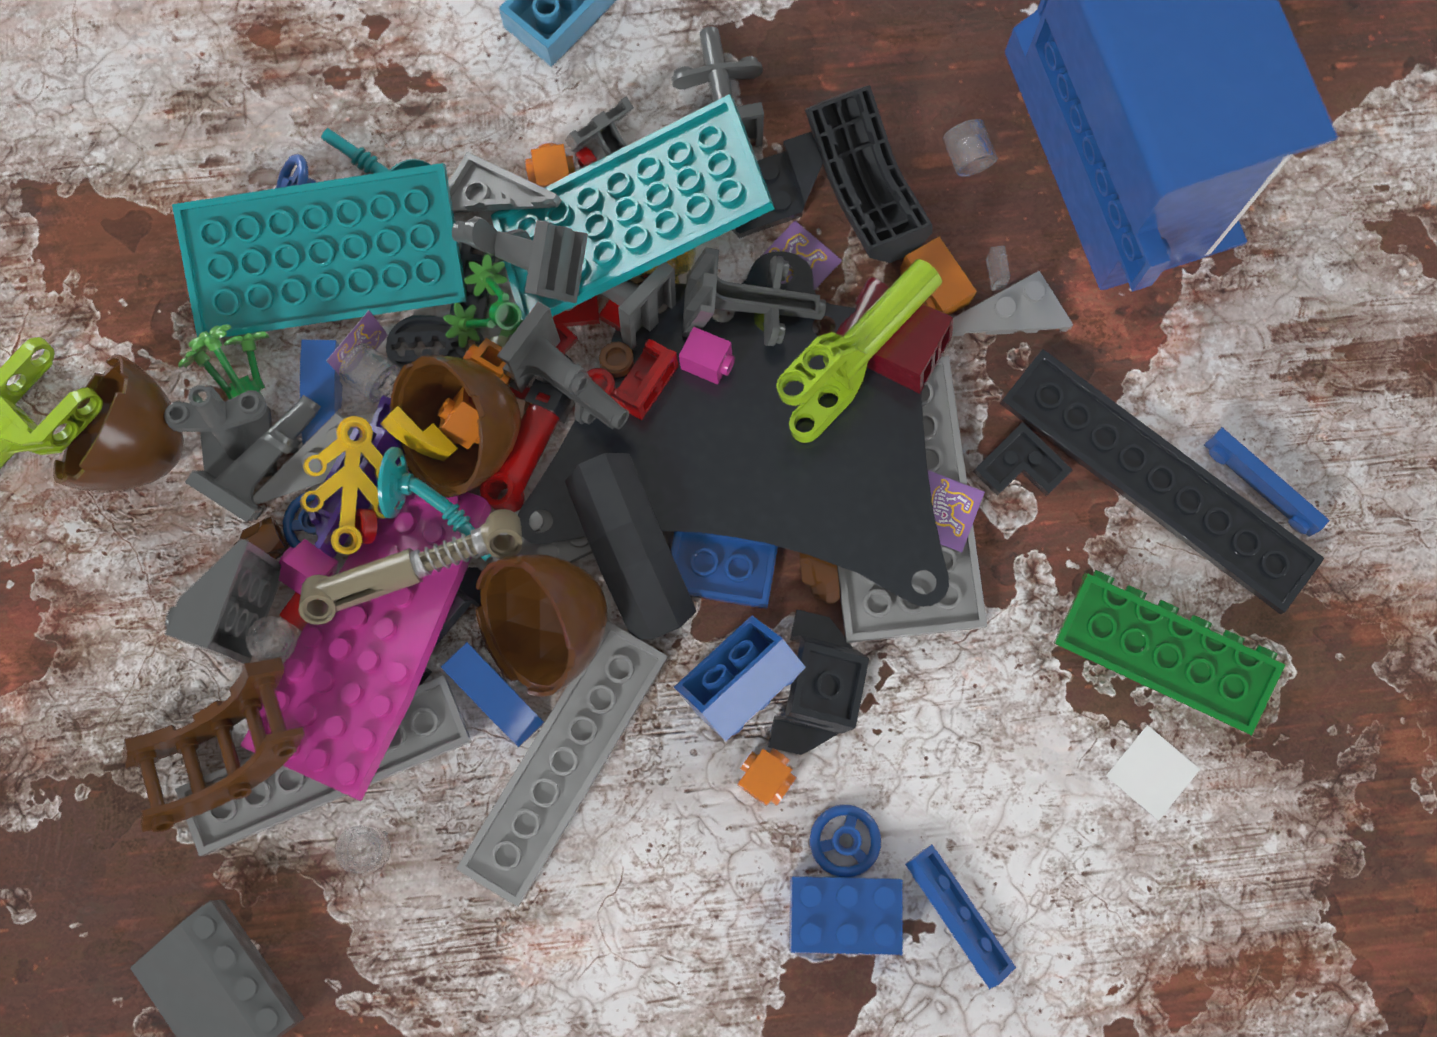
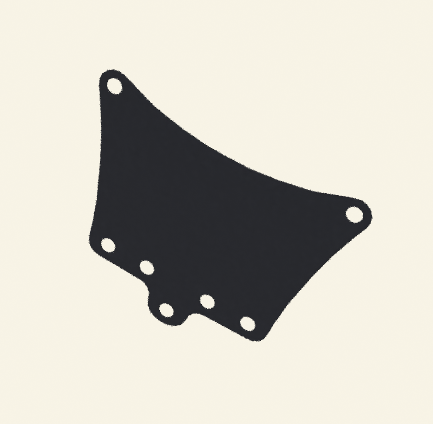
[518,251,949,607]

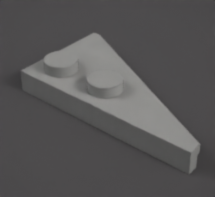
[448,152,562,213]
[952,271,1073,336]
[253,411,354,504]

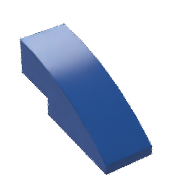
[300,340,343,446]
[441,642,545,747]

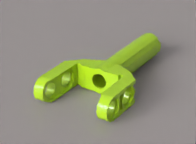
[776,259,942,443]
[0,337,103,469]

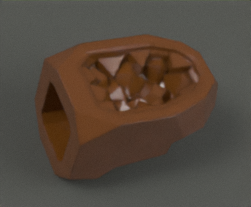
[233,517,289,559]
[798,552,840,604]

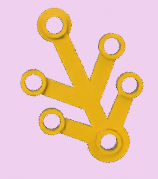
[300,416,395,554]

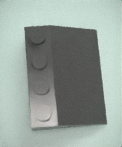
[164,539,281,664]
[130,899,305,1037]

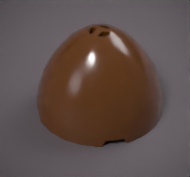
[53,354,184,493]
[390,355,521,498]
[475,554,608,697]

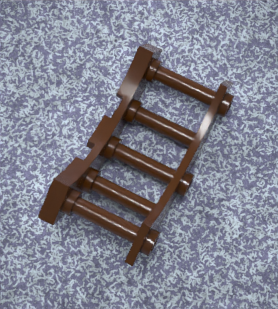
[123,657,305,832]

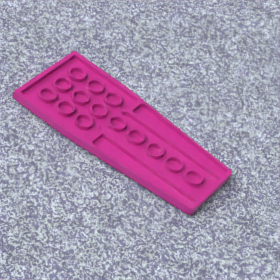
[240,471,491,801]

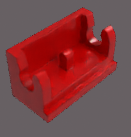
[611,339,679,420]

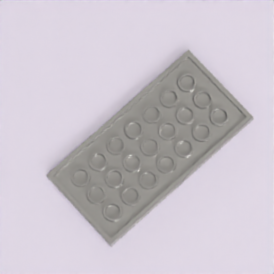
[837,356,987,643]

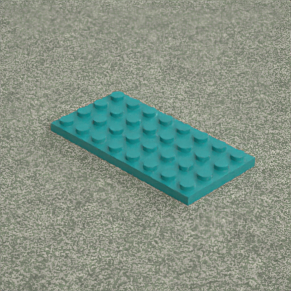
[491,94,775,320]
[172,163,468,338]

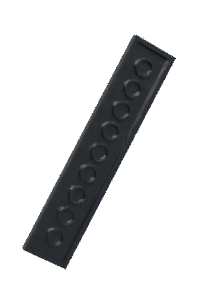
[1000,349,1325,614]

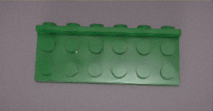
[1053,570,1285,736]

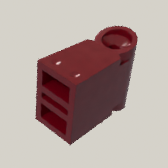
[836,277,953,394]

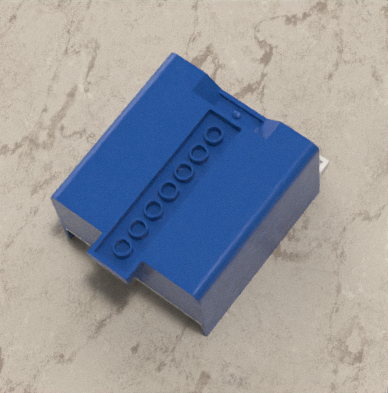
[1005,0,1338,292]

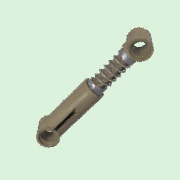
[299,509,523,625]

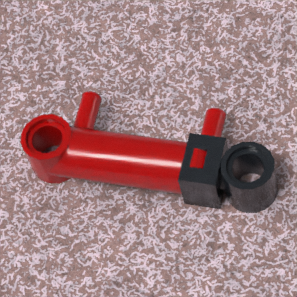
[480,354,576,512]

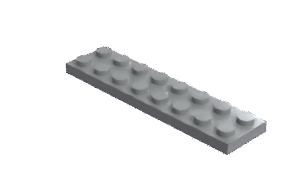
[456,620,668,907]
[175,675,472,856]

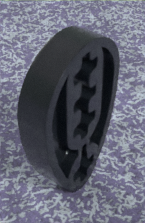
[386,315,484,374]

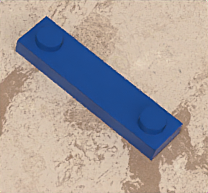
[1204,427,1330,537]
[905,844,1016,990]

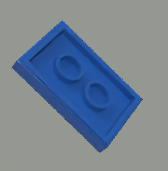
[671,531,778,609]

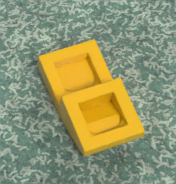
[380,406,458,461]

